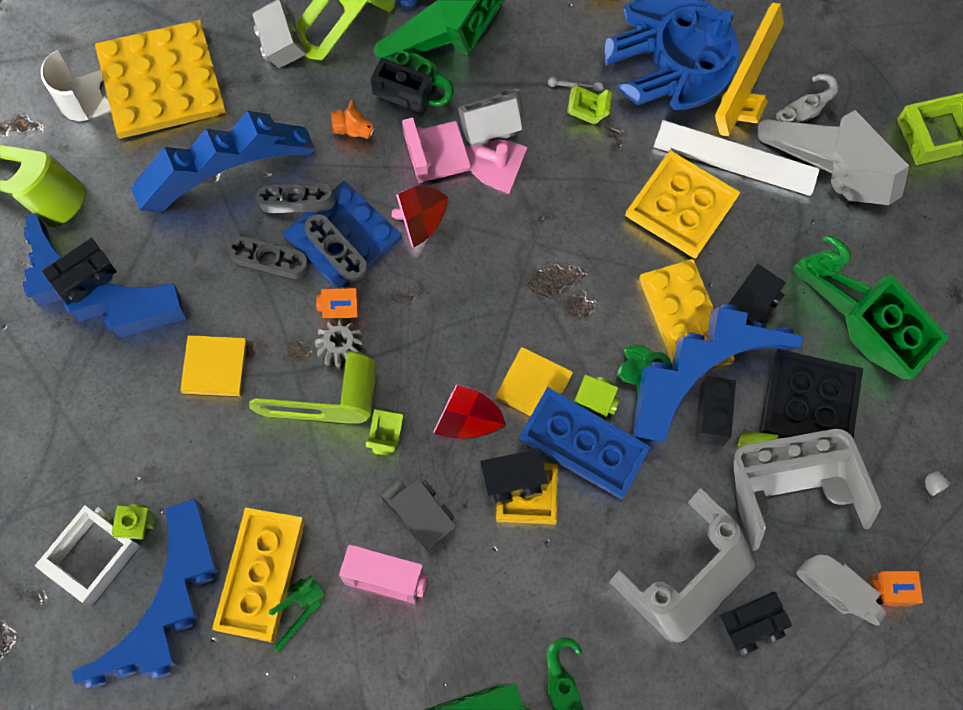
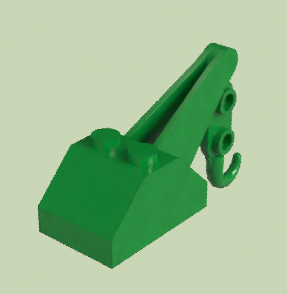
[374,0,504,107]
[793,236,949,379]
[423,637,584,710]

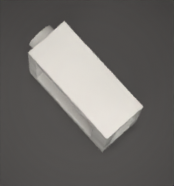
[35,505,140,607]

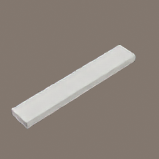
[654,120,819,196]

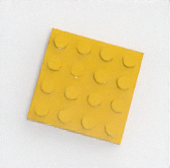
[95,20,226,139]

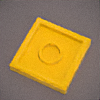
[180,335,247,397]
[495,347,573,416]
[496,463,558,525]

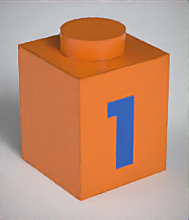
[316,287,359,318]
[869,571,923,607]

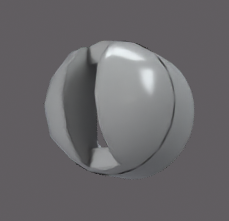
[925,471,953,497]

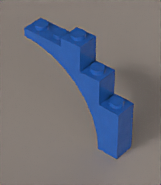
[131,111,315,212]
[23,214,186,338]
[631,304,803,442]
[71,498,220,689]

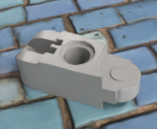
[796,555,886,625]

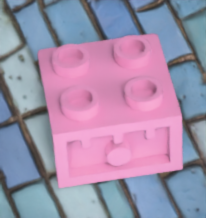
[402,117,470,183]

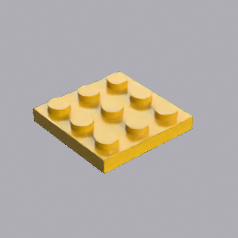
[625,150,741,259]

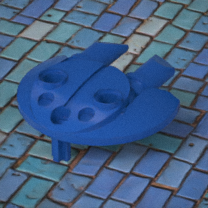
[604,0,739,110]

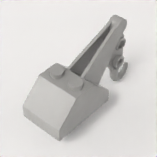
[758,74,909,205]

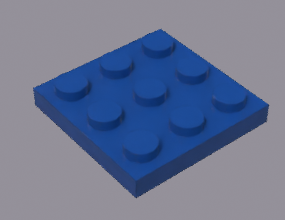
[282,180,402,287]

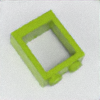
[897,93,963,165]

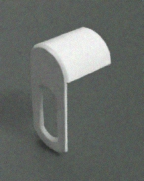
[41,50,111,121]

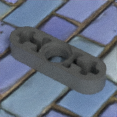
[255,183,336,213]
[304,214,367,283]
[227,236,309,279]

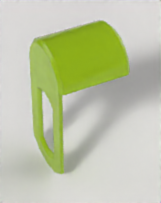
[296,0,395,61]
[0,145,86,227]
[249,351,377,424]

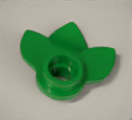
[616,345,672,397]

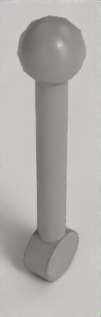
[548,77,603,94]

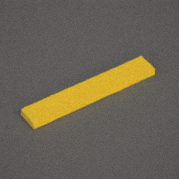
[715,3,784,136]

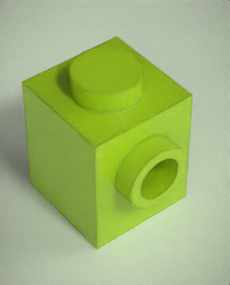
[574,374,620,420]

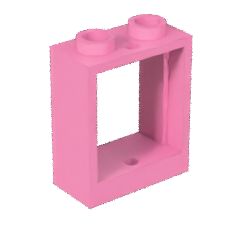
[339,545,428,604]

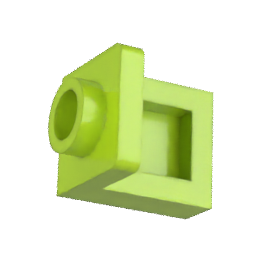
[567,85,612,124]
[366,407,405,455]
[111,504,156,539]

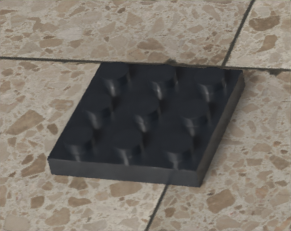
[761,349,863,438]

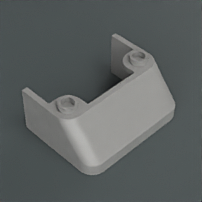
[733,429,882,551]
[609,488,755,643]

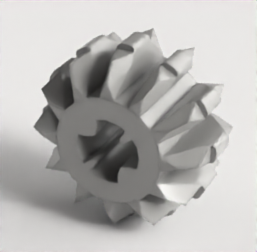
[315,318,365,370]

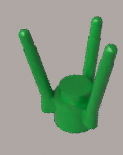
[269,575,325,652]

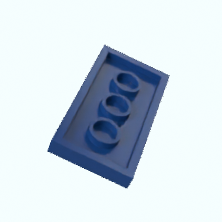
[517,387,651,499]

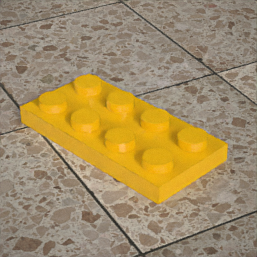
[639,259,735,372]
[212,508,306,643]

